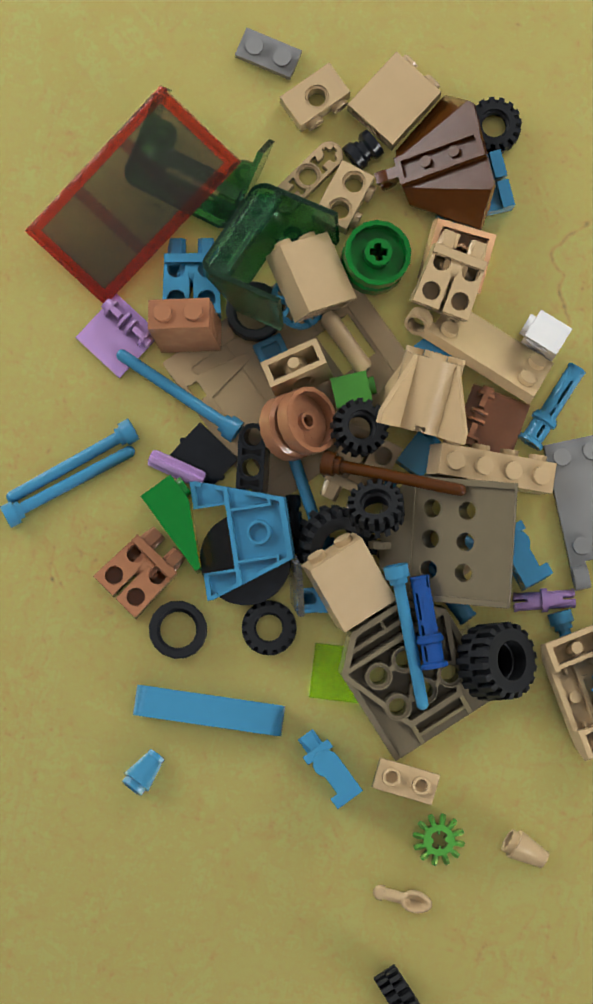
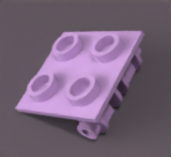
[75,293,154,379]

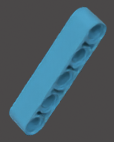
[133,684,285,736]

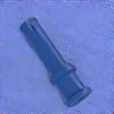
[409,574,449,670]

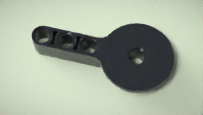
[200,423,291,605]

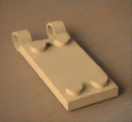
[404,289,554,404]

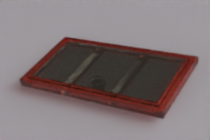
[25,85,242,303]

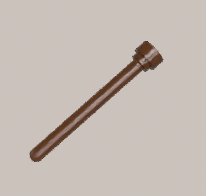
[320,450,466,496]

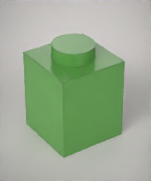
[330,371,377,410]

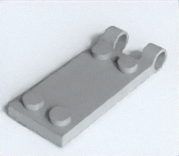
[543,435,593,591]

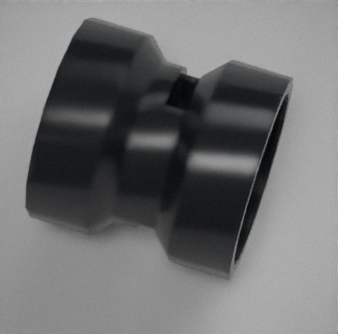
[342,130,384,170]

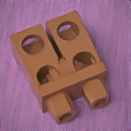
[93,527,185,619]

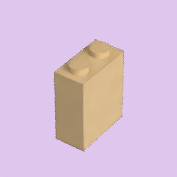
[347,52,441,151]
[266,231,357,323]
[301,532,396,632]

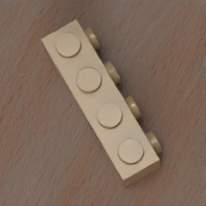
[426,439,557,495]

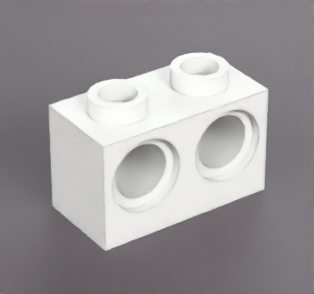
[519,310,572,362]

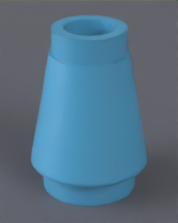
[122,749,164,796]

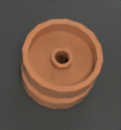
[259,386,336,461]

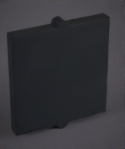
[169,422,237,484]

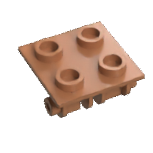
[465,384,530,453]

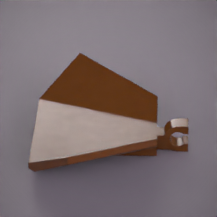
[374,95,496,230]

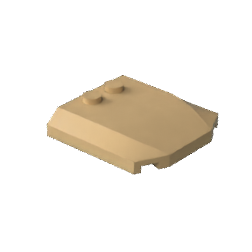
[541,624,593,761]

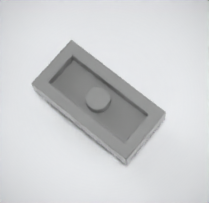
[235,28,302,80]

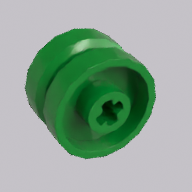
[340,220,411,295]

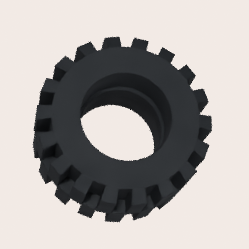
[293,505,377,568]
[456,622,537,701]

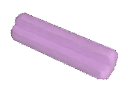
[148,450,206,485]

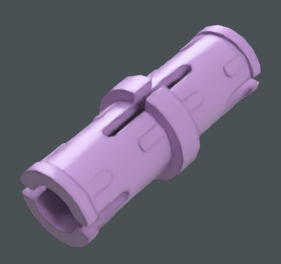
[513,588,576,612]

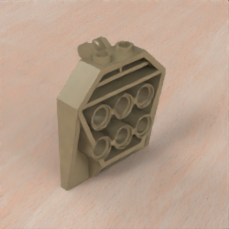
[368,475,518,609]
[338,599,489,761]

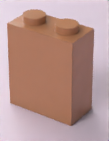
[148,298,222,353]

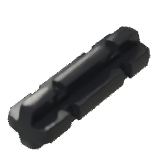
[285,494,303,554]

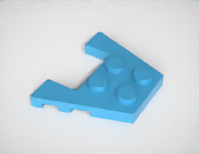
[189,481,295,601]

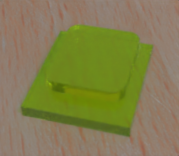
[309,643,358,703]

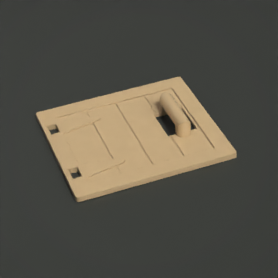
[163,283,405,497]

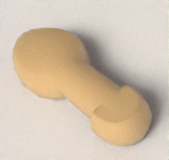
[373,885,432,914]

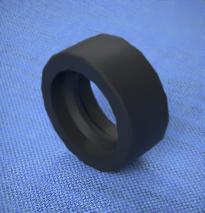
[225,281,283,342]
[149,601,207,659]

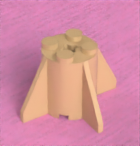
[372,345,468,445]

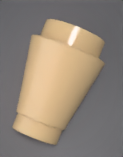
[501,829,549,868]

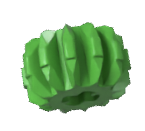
[413,813,465,866]

